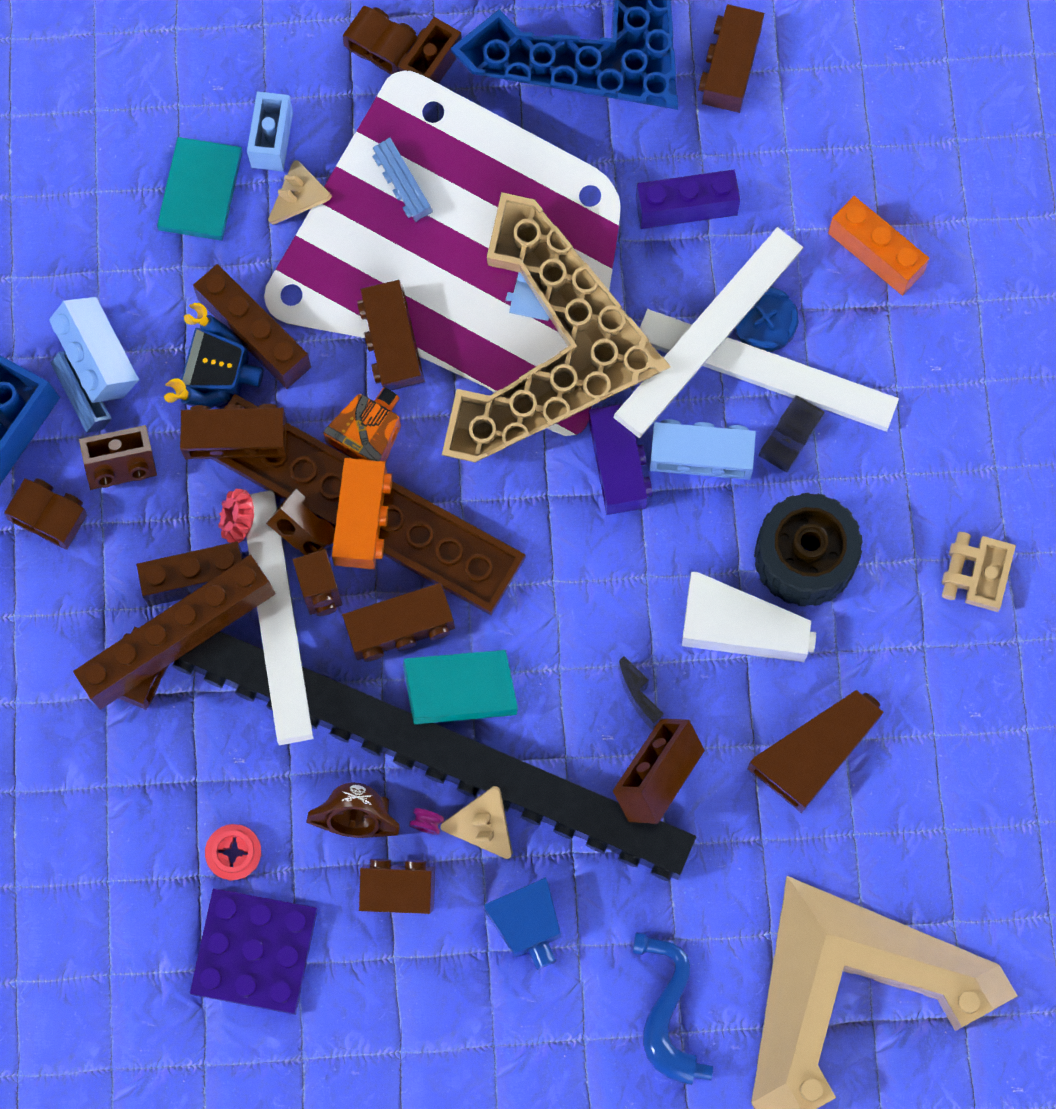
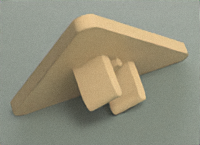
[268,160,332,225]
[441,786,513,859]

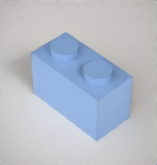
[247,92,293,171]

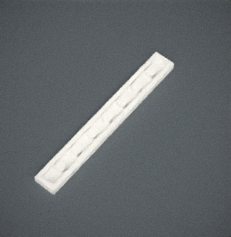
[613,227,803,438]
[640,309,899,432]
[246,490,314,745]

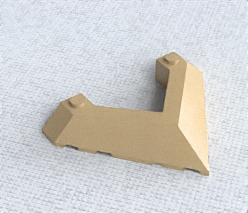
[442,192,671,463]
[751,876,1018,1109]

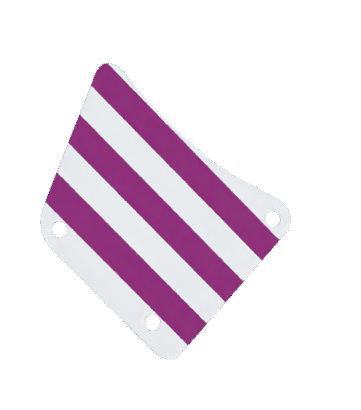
[264,71,621,436]

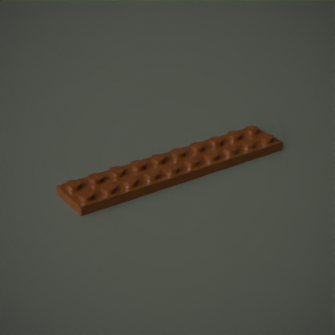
[212,394,526,615]

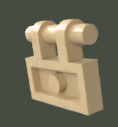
[942,532,1016,612]

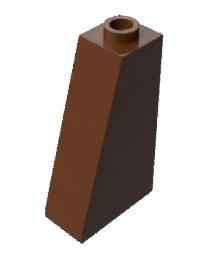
[747,690,884,813]

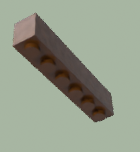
[73,554,276,710]

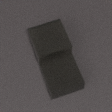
[759,395,825,473]
[618,656,664,731]

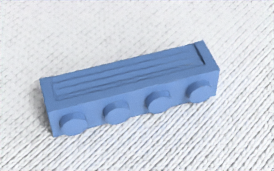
[372,138,433,222]
[51,351,112,433]

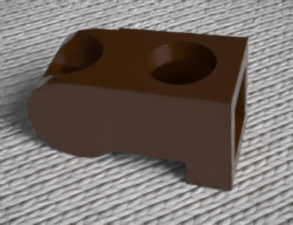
[266,489,335,555]

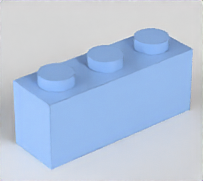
[49,297,139,403]
[650,419,756,480]

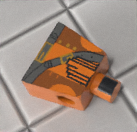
[323,388,401,463]

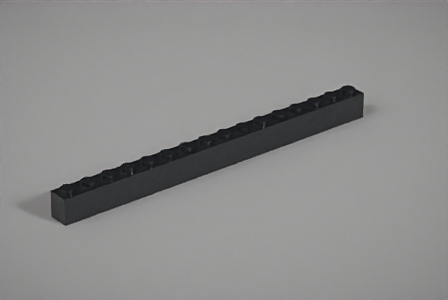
[172,631,696,882]

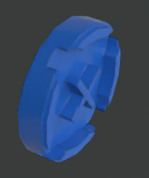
[734,287,799,352]

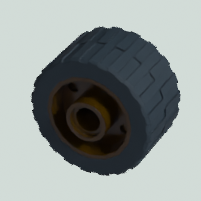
[754,493,863,606]

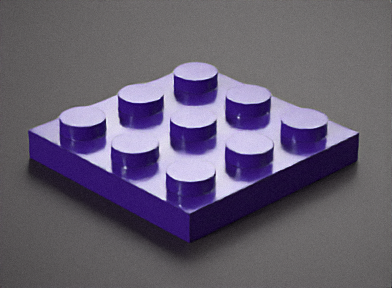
[190,888,318,1015]

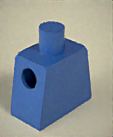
[484,877,561,970]

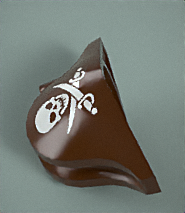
[306,782,400,838]

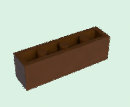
[193,264,311,389]

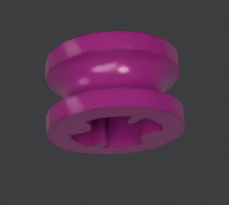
[409,808,444,835]

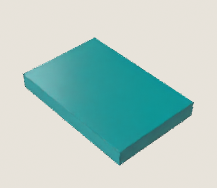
[157,137,242,241]
[403,650,518,724]

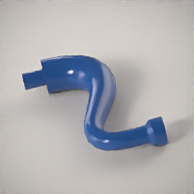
[633,932,713,1085]

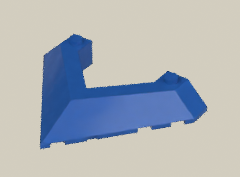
[450,0,678,110]

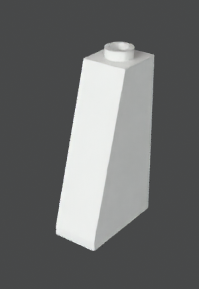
[682,572,816,662]

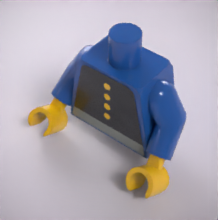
[164,303,264,409]

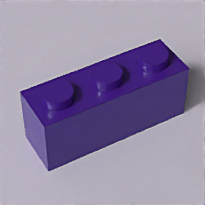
[636,169,740,229]
[589,404,652,515]

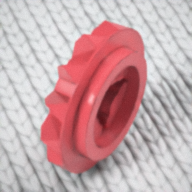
[218,488,254,543]
[205,824,262,881]

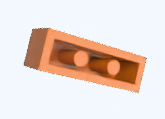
[828,196,930,296]
[332,458,392,570]

